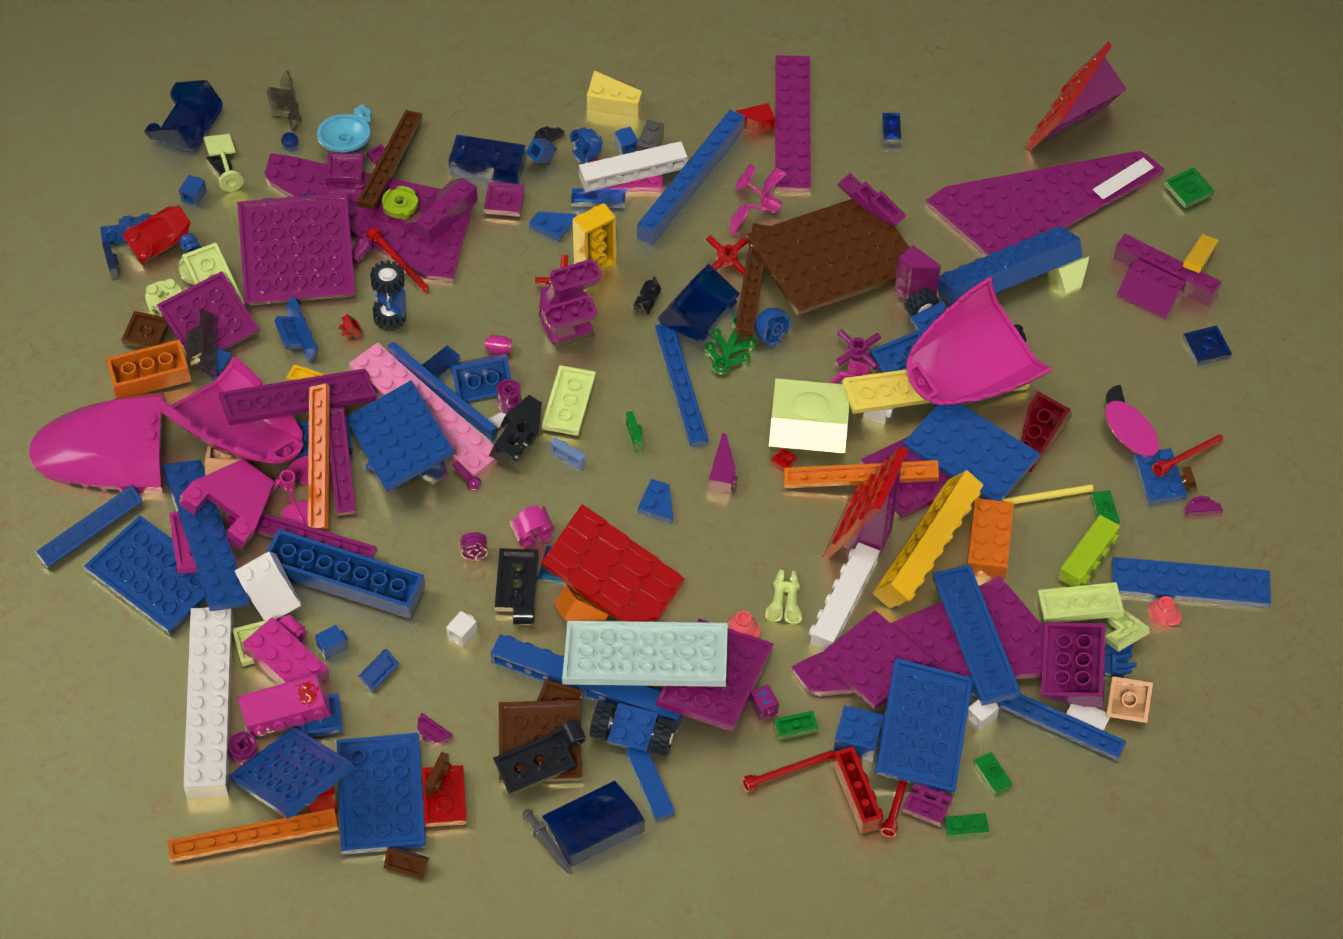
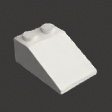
[235,552,302,621]

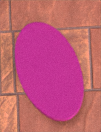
[1105,401,1159,457]

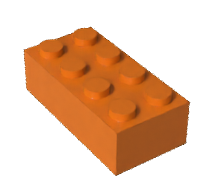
[106,339,191,399]
[967,498,1014,580]

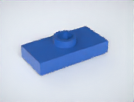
[358,649,399,692]

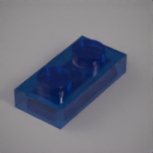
[882,113,902,144]

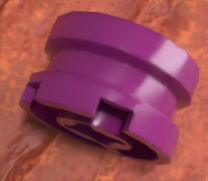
[460,532,488,560]
[228,731,258,765]

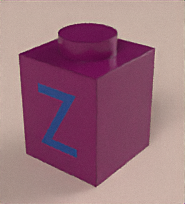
[749,684,779,721]

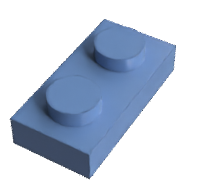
[550,437,586,471]

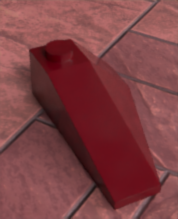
[1020,391,1072,473]

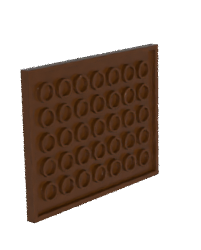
[745,199,910,316]

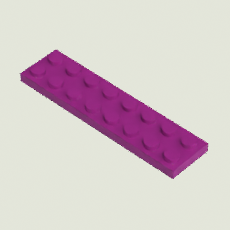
[219,368,377,425]

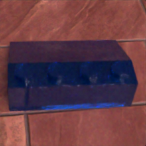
[542,780,645,867]

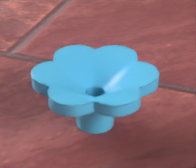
[354,104,371,123]

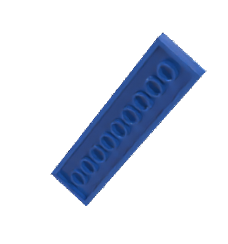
[163,460,250,611]

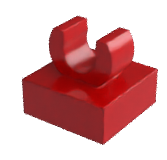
[338,314,363,339]
[770,448,797,472]

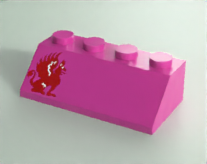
[238,675,331,737]

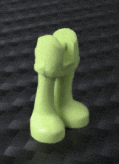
[765,569,802,624]

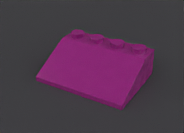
[1041,622,1107,707]

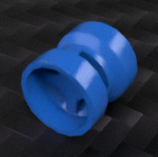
[179,233,202,254]

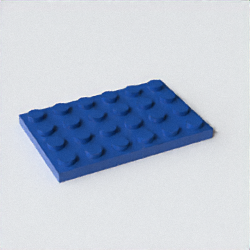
[348,380,455,492]
[902,404,1041,501]
[84,515,206,634]
[874,658,973,794]
[229,727,354,819]
[336,733,426,855]

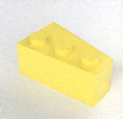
[587,70,642,118]

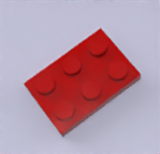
[422,765,467,827]

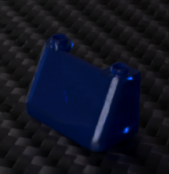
[144,80,223,151]
[656,263,740,342]

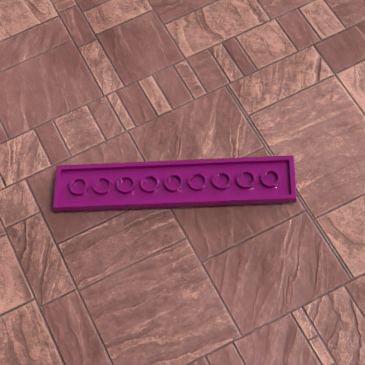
[775,55,811,193]

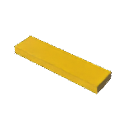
[1182,234,1219,273]

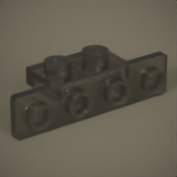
[266,70,302,132]
[186,309,217,377]

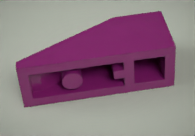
[708,433,738,495]

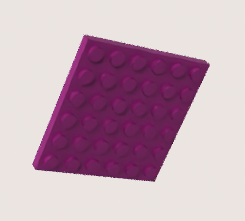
[237,192,356,306]

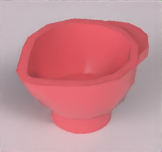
[1148,596,1182,626]
[727,611,761,638]

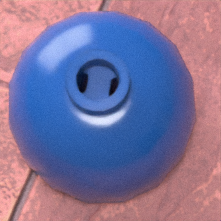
[570,127,603,163]
[755,308,792,346]

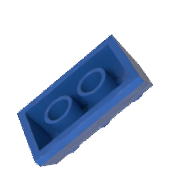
[449,353,511,402]

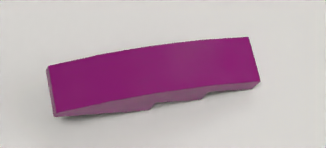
[837,173,907,227]

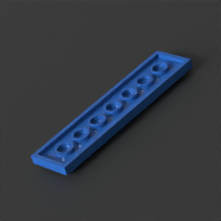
[1112,557,1271,608]
[932,565,1021,706]

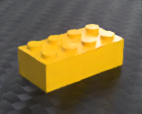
[573,203,616,271]

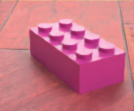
[243,617,329,685]

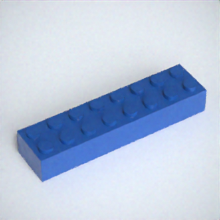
[938,226,1083,305]
[266,529,425,619]

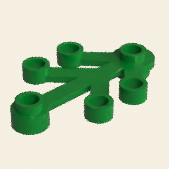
[704,316,757,375]

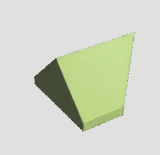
[1048,256,1090,295]

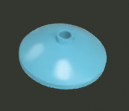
[317,114,370,153]

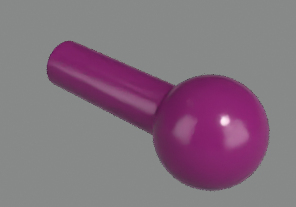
[452,460,482,491]

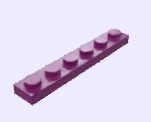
[329,407,356,516]

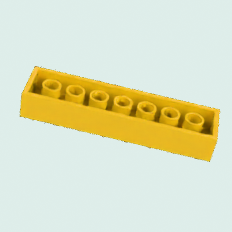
[872,470,983,609]

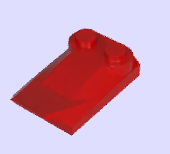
[122,205,191,266]

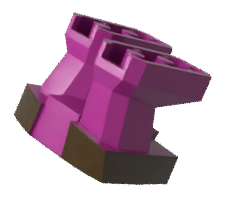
[539,259,602,348]

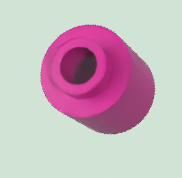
[484,335,512,354]
[278,615,307,642]

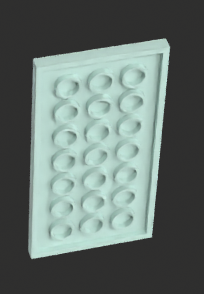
[562,621,728,687]

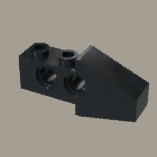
[489,395,542,467]

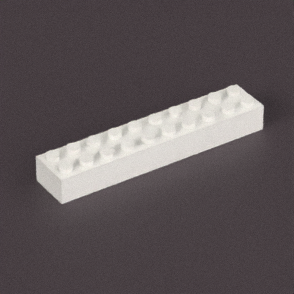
[183,608,234,798]

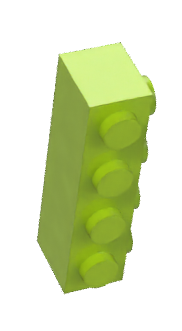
[1058,515,1120,587]

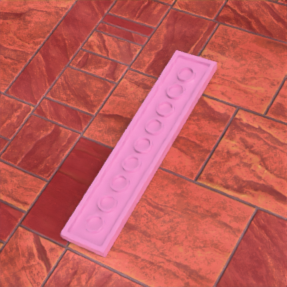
[349,342,497,477]

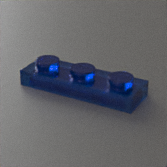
[571,188,626,208]

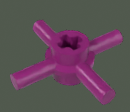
[834,329,881,370]

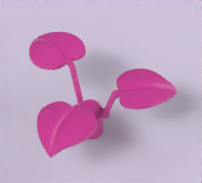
[729,164,787,236]
[270,455,308,526]

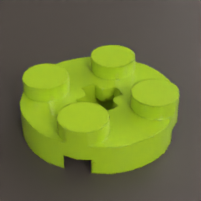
[382,186,418,220]

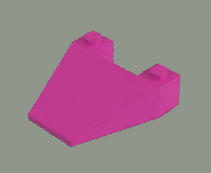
[179,459,274,550]

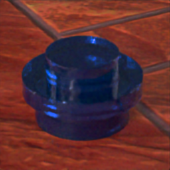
[281,132,299,149]

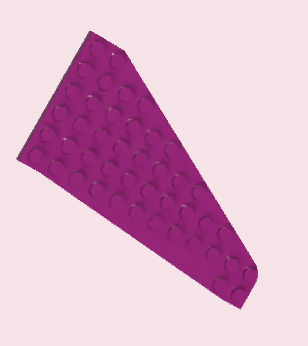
[925,151,1165,257]
[265,153,474,283]
[791,576,1044,696]

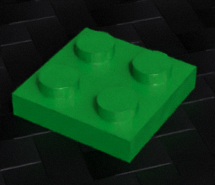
[1164,167,1215,209]

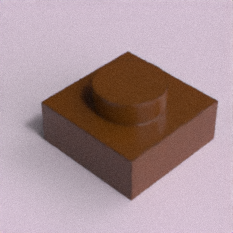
[1181,466,1198,493]

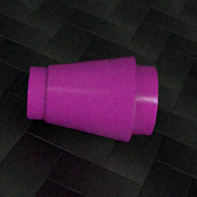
[352,236,373,264]

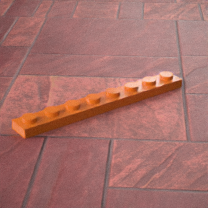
[308,383,330,530]
[784,460,939,488]
[168,808,338,863]

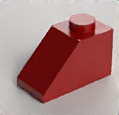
[735,103,775,134]

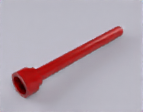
[366,226,429,292]
[1152,434,1223,477]
[742,750,834,793]
[880,780,907,837]

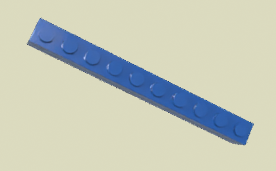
[637,109,745,246]
[490,634,684,730]

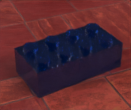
[448,134,527,184]

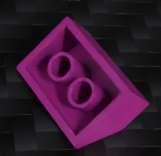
[894,245,941,300]
[1116,259,1185,320]

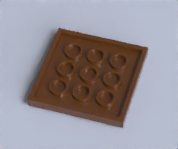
[499,700,582,783]

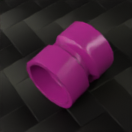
[497,379,522,414]

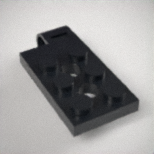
[495,548,539,626]
[493,720,587,796]

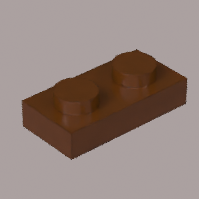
[425,752,452,798]
[383,846,430,879]

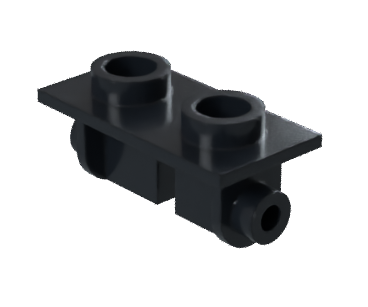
[633,276,662,316]

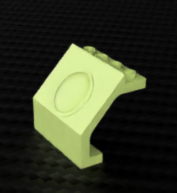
[769,378,849,453]

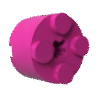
[510,506,555,549]

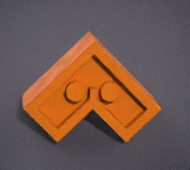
[554,585,609,621]

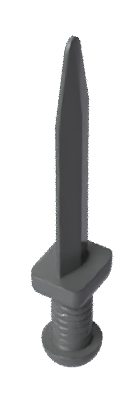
[522,809,571,874]

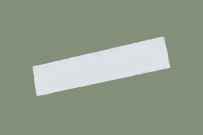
[1092,158,1154,199]

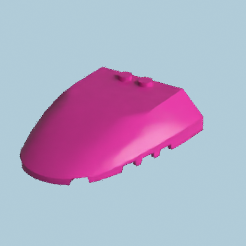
[906,277,1053,405]
[155,356,304,464]
[29,392,166,493]

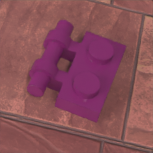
[902,784,953,827]

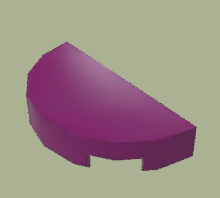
[1184,496,1223,517]
[417,713,453,745]

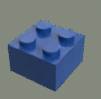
[833,705,884,761]

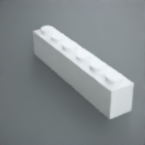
[579,141,688,192]
[809,542,880,650]

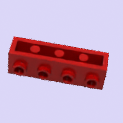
[833,747,884,834]

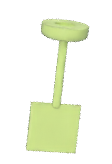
[203,134,244,192]

